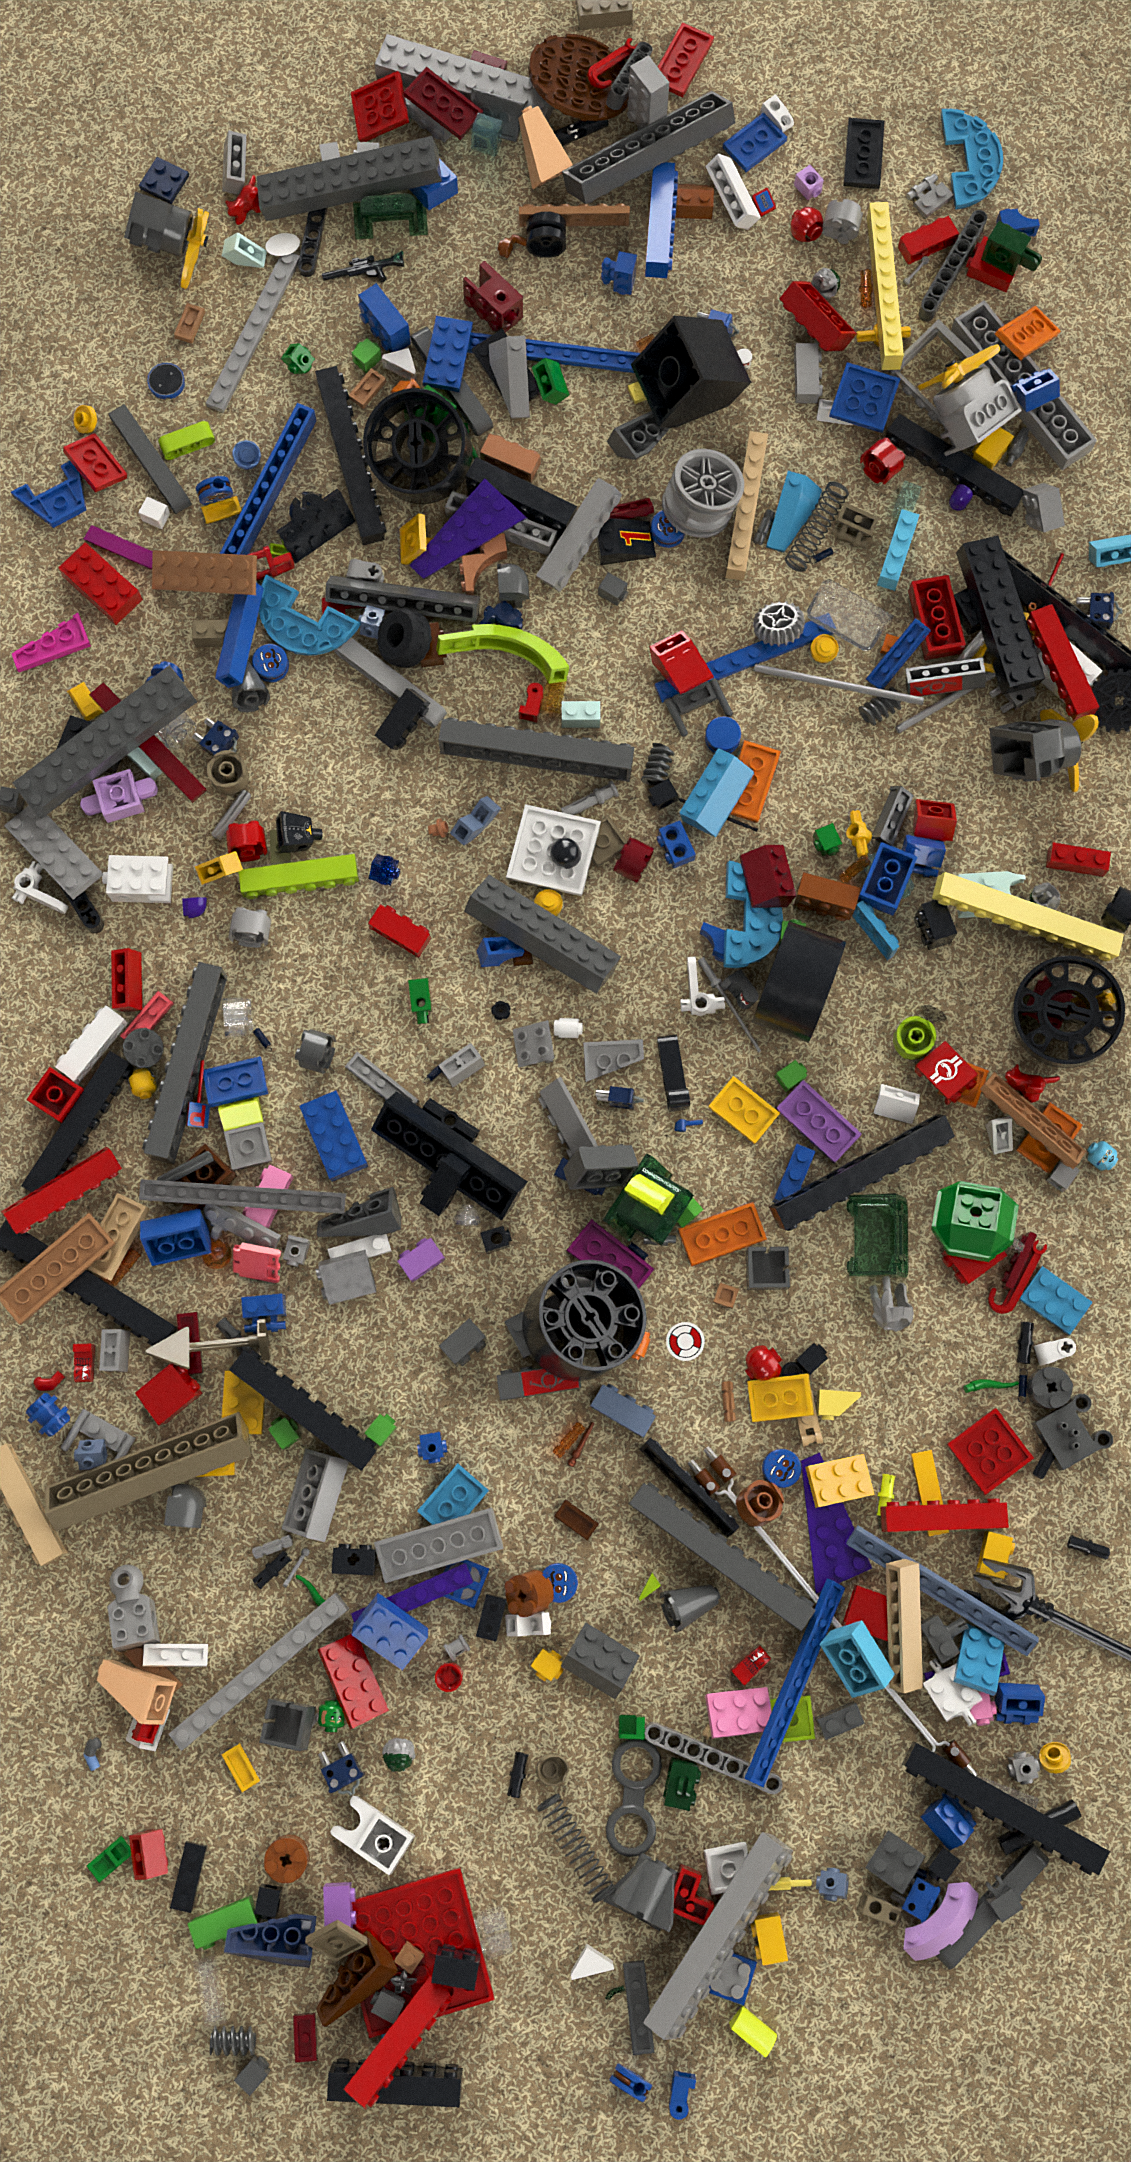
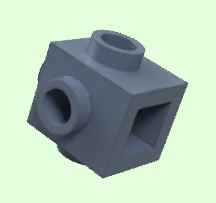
[358,605,385,639]
[74,1439,108,1470]
[816,1868,849,1902]

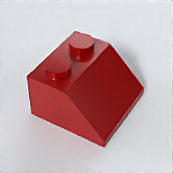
[913,799,957,842]

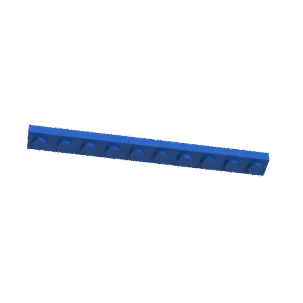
[468,332,640,373]
[654,614,836,703]
[744,1579,845,1788]

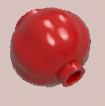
[791,207,823,242]
[745,1345,782,1381]

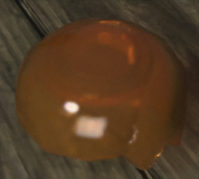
[202,1239,232,1270]

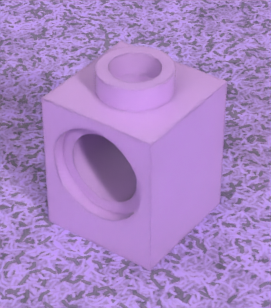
[794,165,824,201]

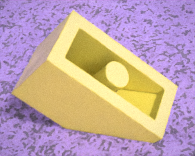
[817,1390,861,1420]

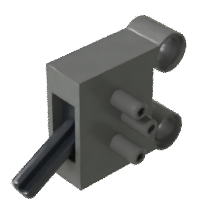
[1031,1394,1113,1479]

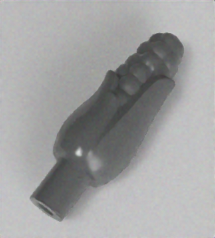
[1005,427,1029,467]

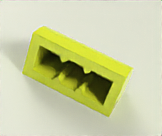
[218,1097,263,1131]
[624,1174,675,1215]
[729,2005,777,2058]

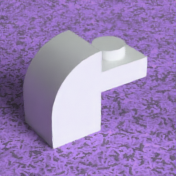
[505,1612,551,1637]

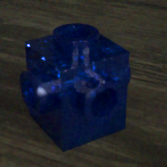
[369,854,401,886]

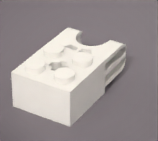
[330,1796,415,1875]

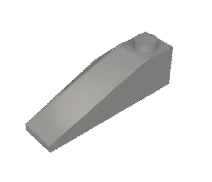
[489,336,530,419]

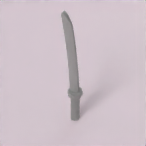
[698,957,761,1053]

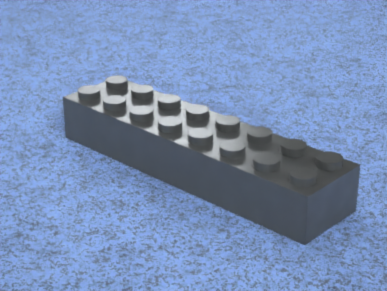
[464,875,621,994]

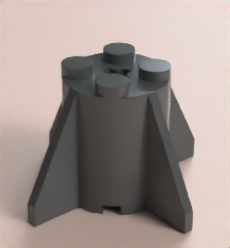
[603,1853,679,1932]

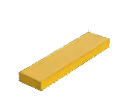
[911,1450,949,1536]

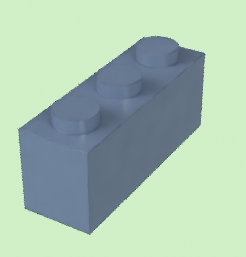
[590,1383,656,1438]

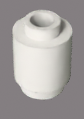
[554,1018,583,1038]

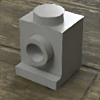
[283,1235,310,1267]

